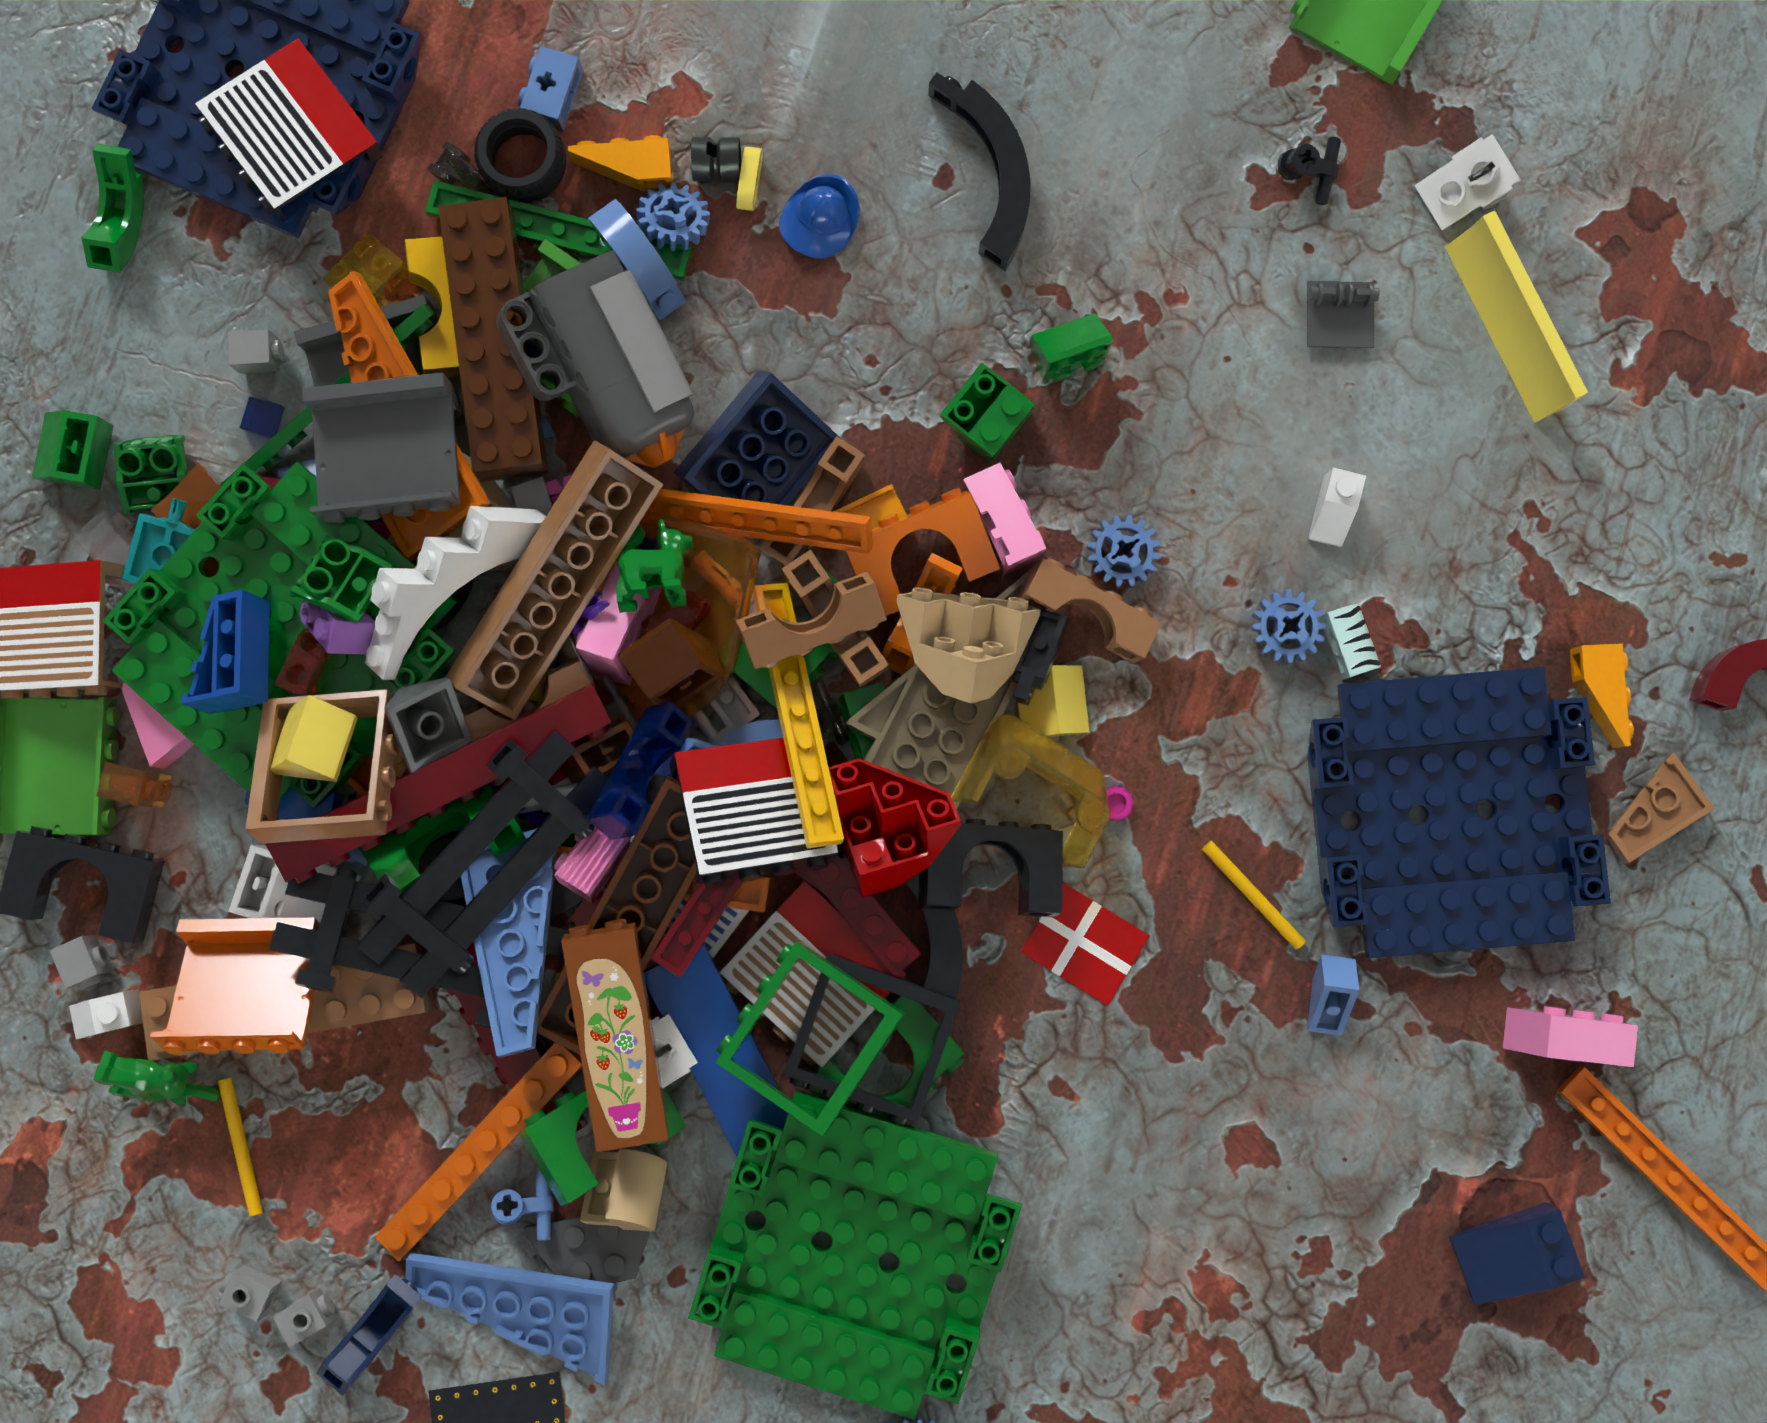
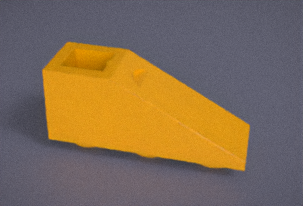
[568,135,674,191]
[1569,643,1634,748]

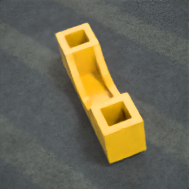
[405,237,460,378]

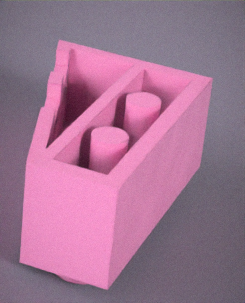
[962,463,1046,576]
[575,559,662,686]
[113,659,194,769]
[1503,1006,1638,1067]

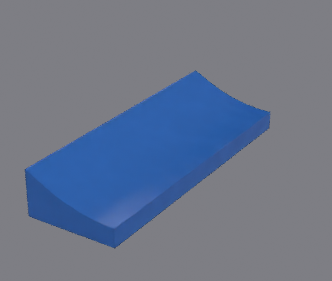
[643,943,788,1156]

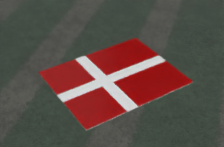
[1021,882,1150,1006]

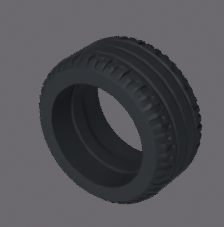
[474,108,566,203]

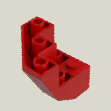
[829,758,961,898]

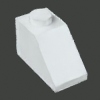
[1308,467,1366,548]
[69,989,143,1039]

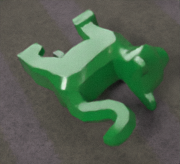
[616,519,694,613]
[93,1051,220,1106]

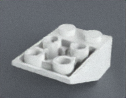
[228,845,361,936]

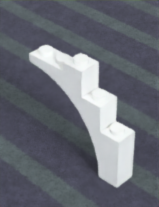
[365,506,546,680]

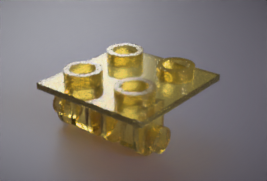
[323,232,408,304]

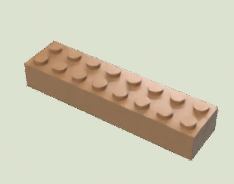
[445,440,663,720]
[139,943,435,1061]

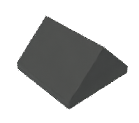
[384,678,473,773]

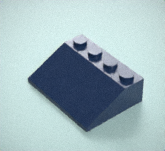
[673,370,840,542]

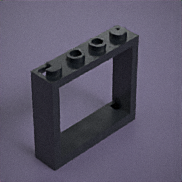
[784,952,960,1126]

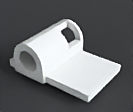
[1414,134,1521,231]
[651,1014,698,1088]

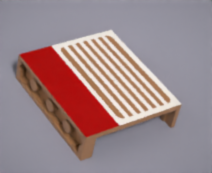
[0,560,125,700]
[720,880,906,1067]

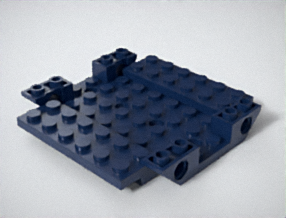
[91,0,421,239]
[1307,667,1611,958]

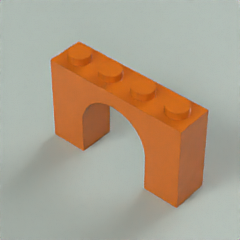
[845,488,1000,616]

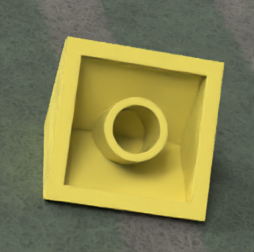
[1018,665,1090,740]
[270,695,358,782]

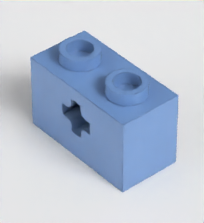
[518,46,584,132]

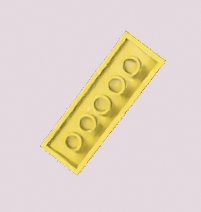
[1445,210,1588,423]

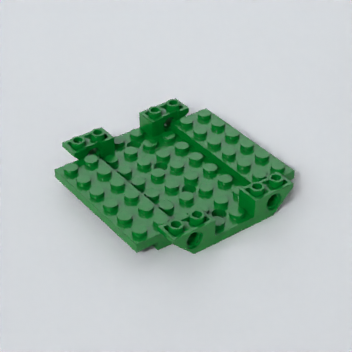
[103,462,457,808]
[688,1090,1022,1420]

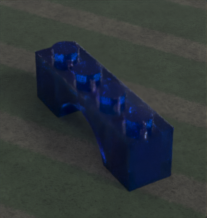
[586,701,695,840]

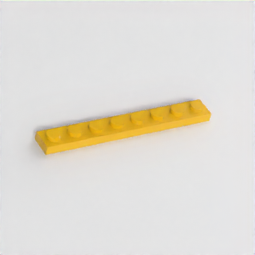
[752,583,844,848]

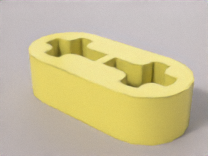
[736,146,763,211]

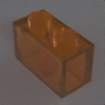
[96,762,172,808]

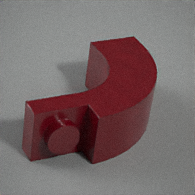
[1689,639,1767,711]

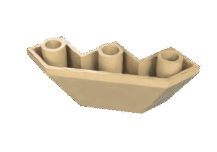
[897,588,1041,703]

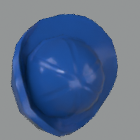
[779,174,860,258]

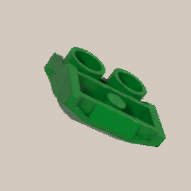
[113,435,188,514]
[289,535,392,624]

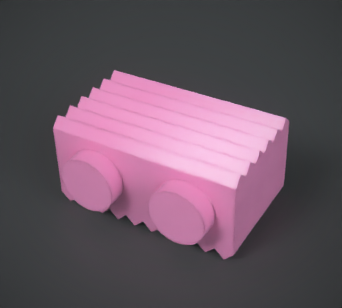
[554,817,631,904]

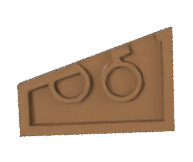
[1605,752,1715,865]

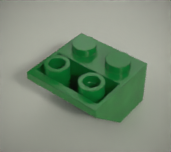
[1029,313,1113,382]
[940,363,1035,465]
[32,410,114,490]

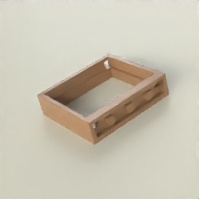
[245,689,399,844]

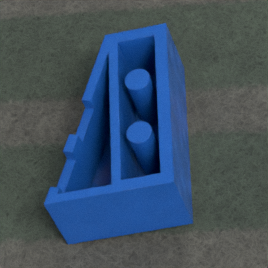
[181,589,270,714]

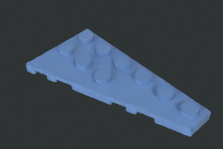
[461,829,557,1058]
[405,1253,614,1385]

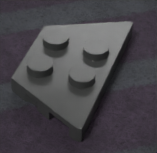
[523,1215,650,1283]

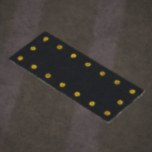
[428,1372,566,1423]

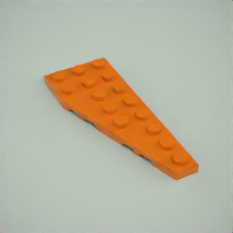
[328,271,491,561]

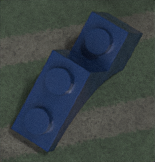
[316,1274,422,1396]

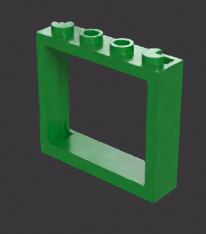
[715,942,905,1137]

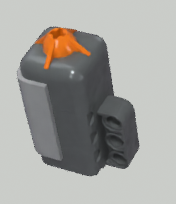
[496,251,694,468]

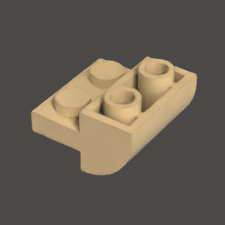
[580,1149,668,1232]

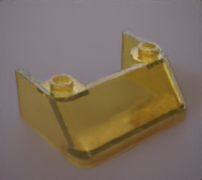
[951,714,1110,868]

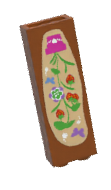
[561,919,669,1152]

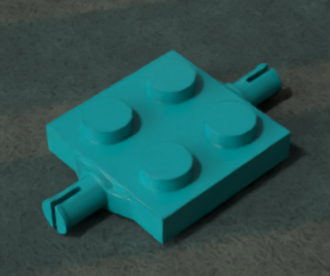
[121,498,196,584]

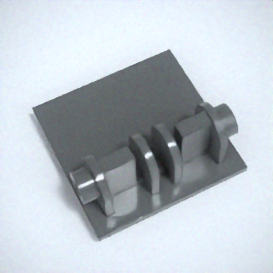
[1307,281,1380,348]

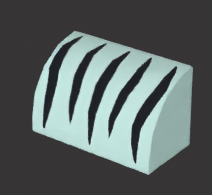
[1320,603,1381,680]

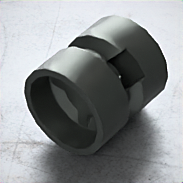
[691,137,741,182]

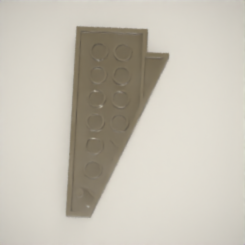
[845,569,1031,810]

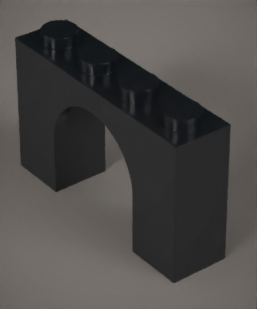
[918,819,1063,918]
[0,826,165,943]

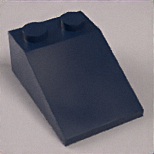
[1449,1202,1585,1305]

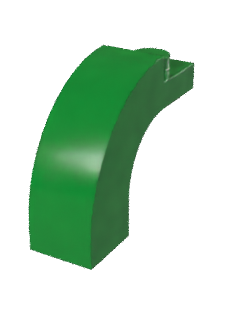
[81,144,144,273]

